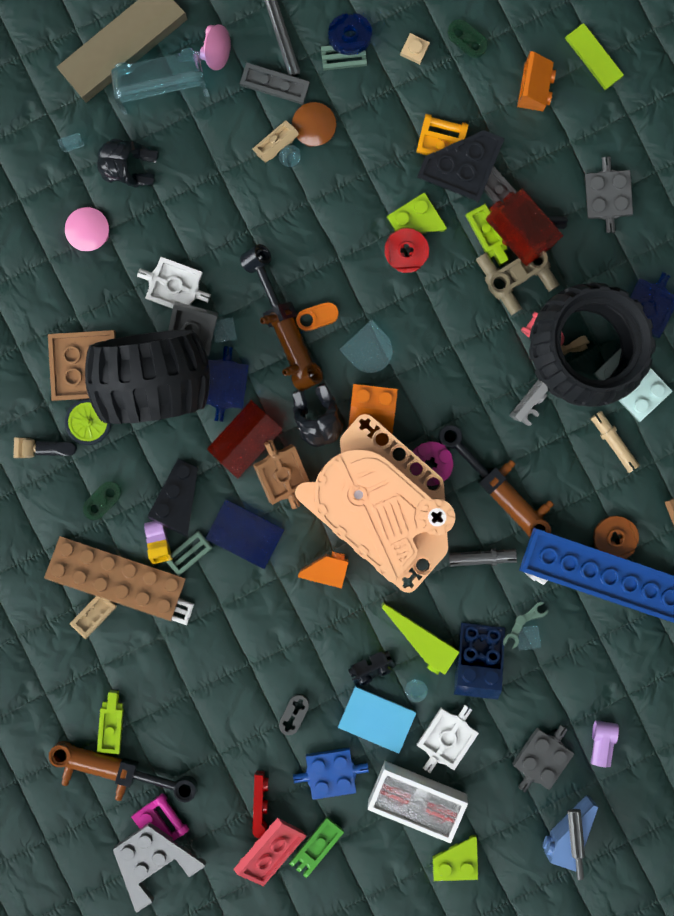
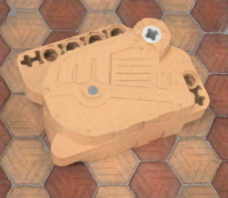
[295,414,455,593]

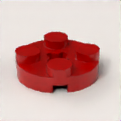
[384,227,429,273]

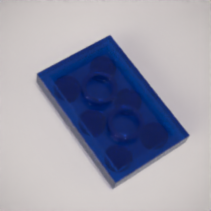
[205,499,285,569]

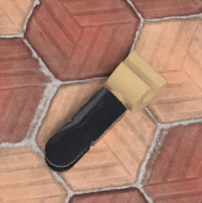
[14,437,77,458]

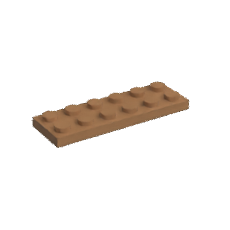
[44,536,186,621]

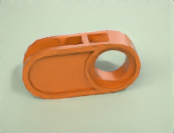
[296,302,339,331]

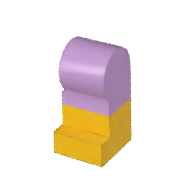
[144,521,172,564]

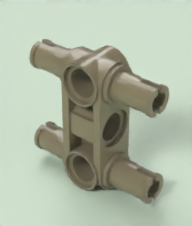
[476,229,560,316]

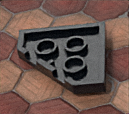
[417,130,505,202]

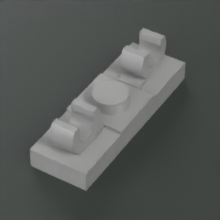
[509,379,548,426]

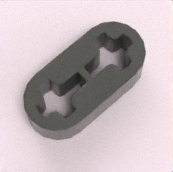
[279,694,309,736]

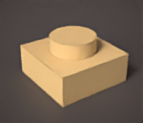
[400,33,430,65]

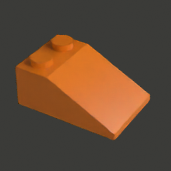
[348,384,398,446]

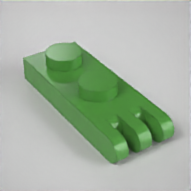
[289,817,344,878]

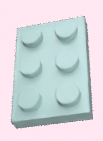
[594,348,673,422]

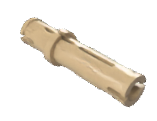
[590,411,640,473]

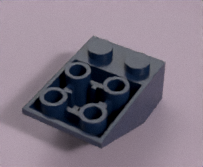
[454,623,505,700]

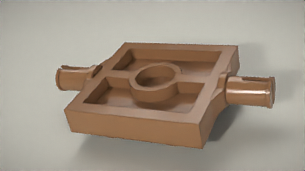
[253,440,310,509]

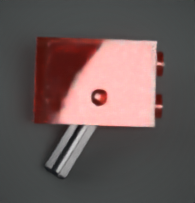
[486,189,568,267]

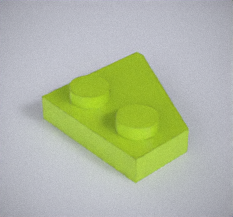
[387,193,447,234]

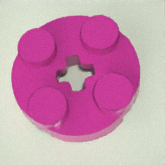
[410,442,453,486]

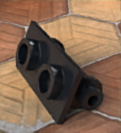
[348,650,396,686]

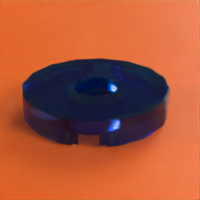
[328,13,372,55]

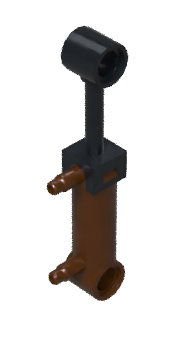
[240,244,323,391]

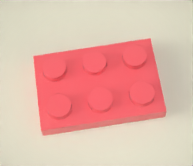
[234,818,306,886]

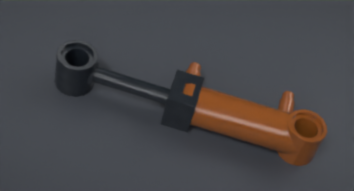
[438,425,554,538]
[48,741,198,803]

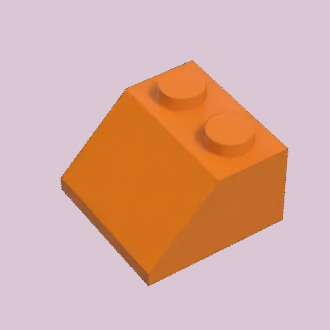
[517,51,556,112]
[298,551,348,588]

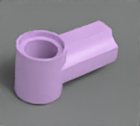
[591,721,619,768]

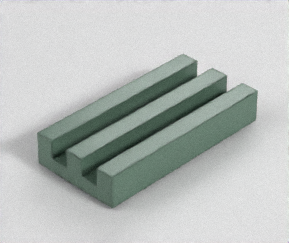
[321,42,367,71]
[166,531,213,576]

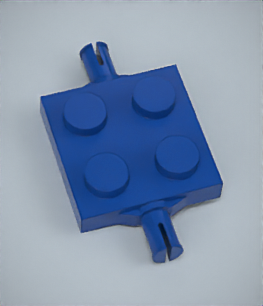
[293,748,369,800]

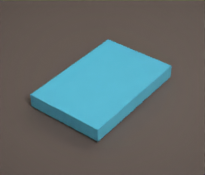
[338,686,416,754]

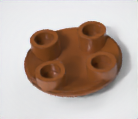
[292,102,336,147]

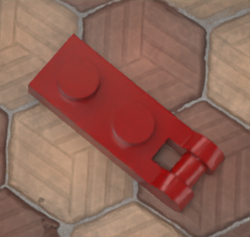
[253,771,269,838]

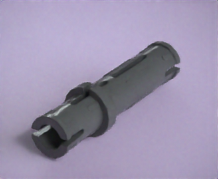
[449,548,517,567]

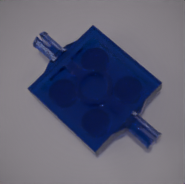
[630,272,674,338]
[206,346,249,422]

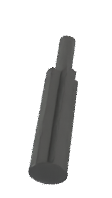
[567,809,585,880]

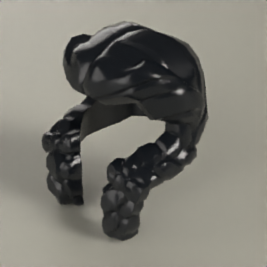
[97,139,159,188]
[293,383,343,447]

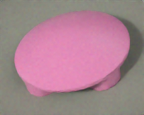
[200,24,231,71]
[65,207,109,251]

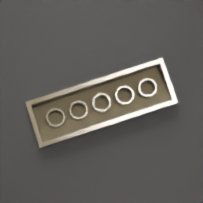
[57,0,188,103]

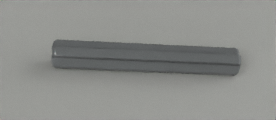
[264,0,300,77]

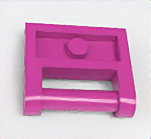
[131,793,189,841]

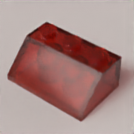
[207,400,284,479]

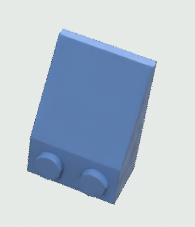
[543,796,598,872]

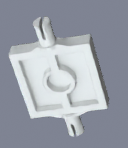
[137,257,211,309]
[417,705,479,773]

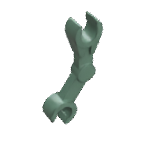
[503,602,548,649]

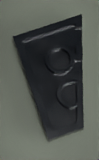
[147,458,198,538]

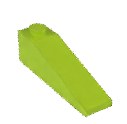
[381,602,459,675]

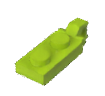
[465,204,509,266]
[97,690,124,754]

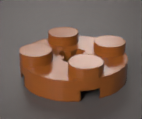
[593,516,639,559]

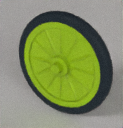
[65,399,111,445]

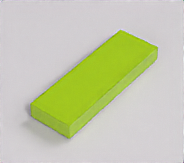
[565,23,624,90]

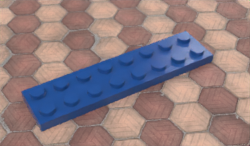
[519,528,674,623]

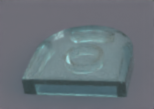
[339,320,393,373]

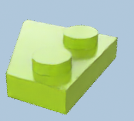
[432,835,478,881]

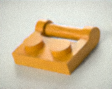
[416,113,469,155]

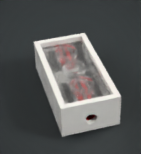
[367,761,468,843]

